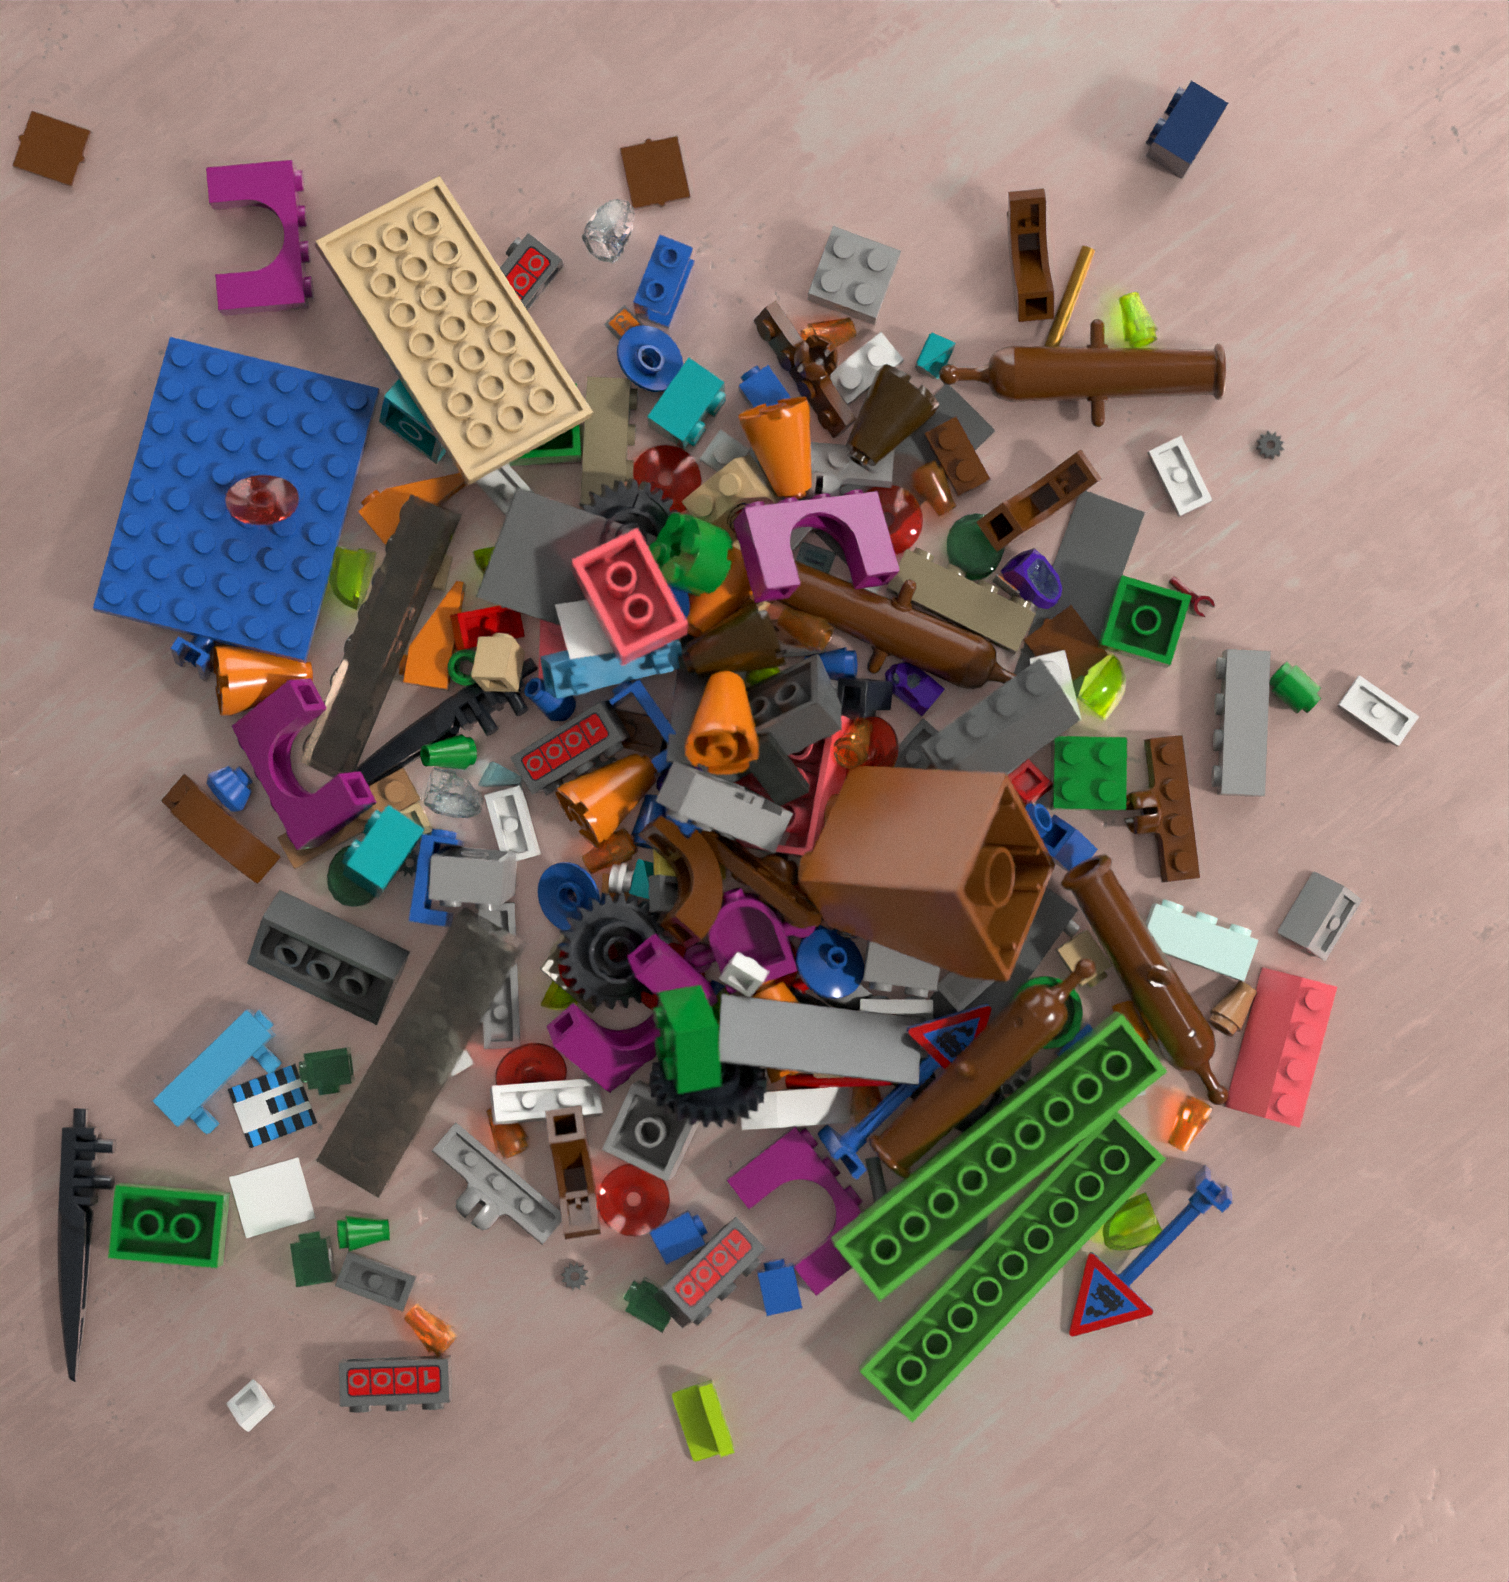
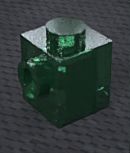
[299,1047,355,1095]

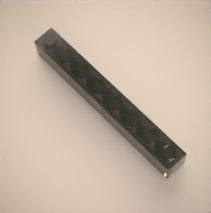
[300,494,462,778]

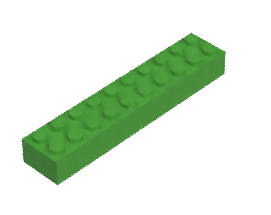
[831,1011,1167,1301]
[859,1112,1166,1423]

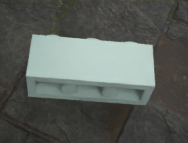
[1145,899,1259,981]

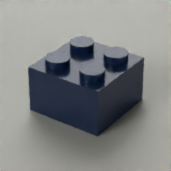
[1146,80,1228,178]

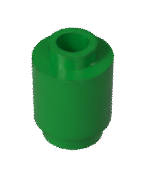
[1269,661,1321,714]

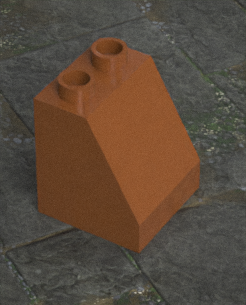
[798,765,1055,982]

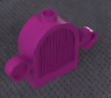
[684,887,815,994]

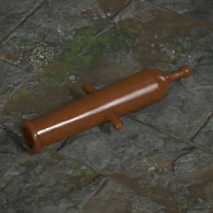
[939,319,1226,427]
[767,553,1016,689]
[1061,854,1229,1105]
[869,958,1096,1179]

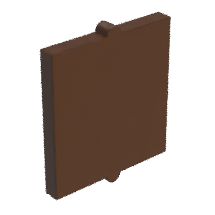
[12,111,92,187]
[620,136,691,210]
[1023,605,1108,681]

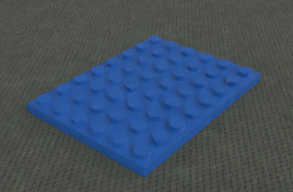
[93,337,380,663]

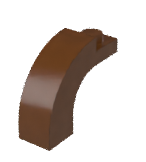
[1007,188,1054,322]
[976,450,1102,552]
[161,773,281,884]
[639,815,723,949]
[545,1105,601,1239]

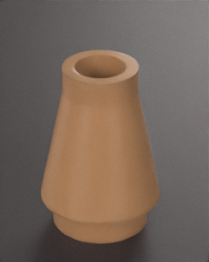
[1208,981,1257,1037]

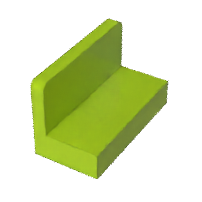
[672,1379,735,1462]

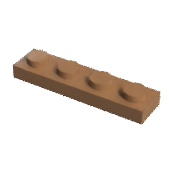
[277,768,422,869]

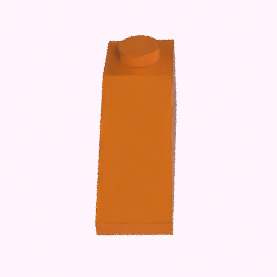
[358,472,467,549]
[399,581,466,691]

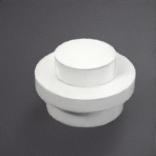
[608,862,634,894]

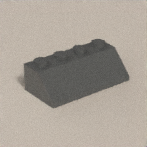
[699,654,842,782]
[920,659,1080,774]
[247,890,410,1025]

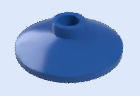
[617,325,683,392]
[538,862,601,930]
[796,929,864,999]

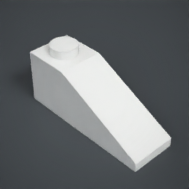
[741,1087,850,1130]

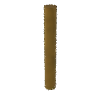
[1044,245,1095,347]

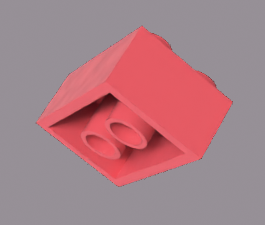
[572,528,688,667]

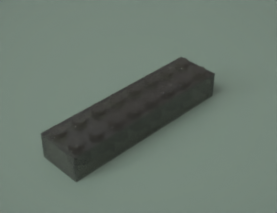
[316,907,528,1198]

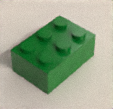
[108,1182,230,1268]

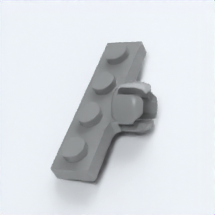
[749,442,894,501]
[452,902,520,1049]
[432,1123,562,1245]

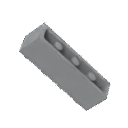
[1211,649,1271,797]

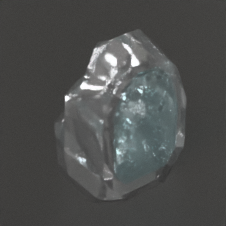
[582,199,635,263]
[423,767,484,818]

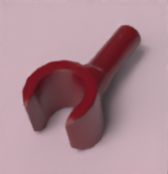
[1169,576,1215,617]

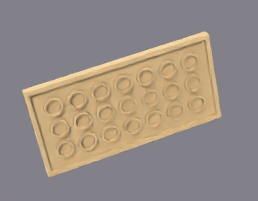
[315,176,593,485]

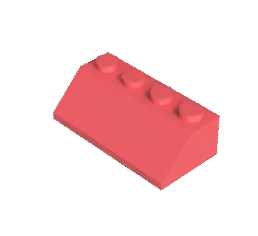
[1224,967,1337,1128]

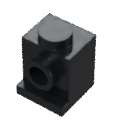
[837,678,893,717]

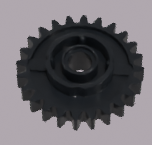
[579,478,681,546]
[556,891,673,1009]
[649,1059,767,1128]

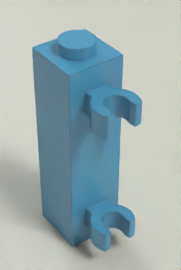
[540,639,682,699]
[153,1009,282,1135]

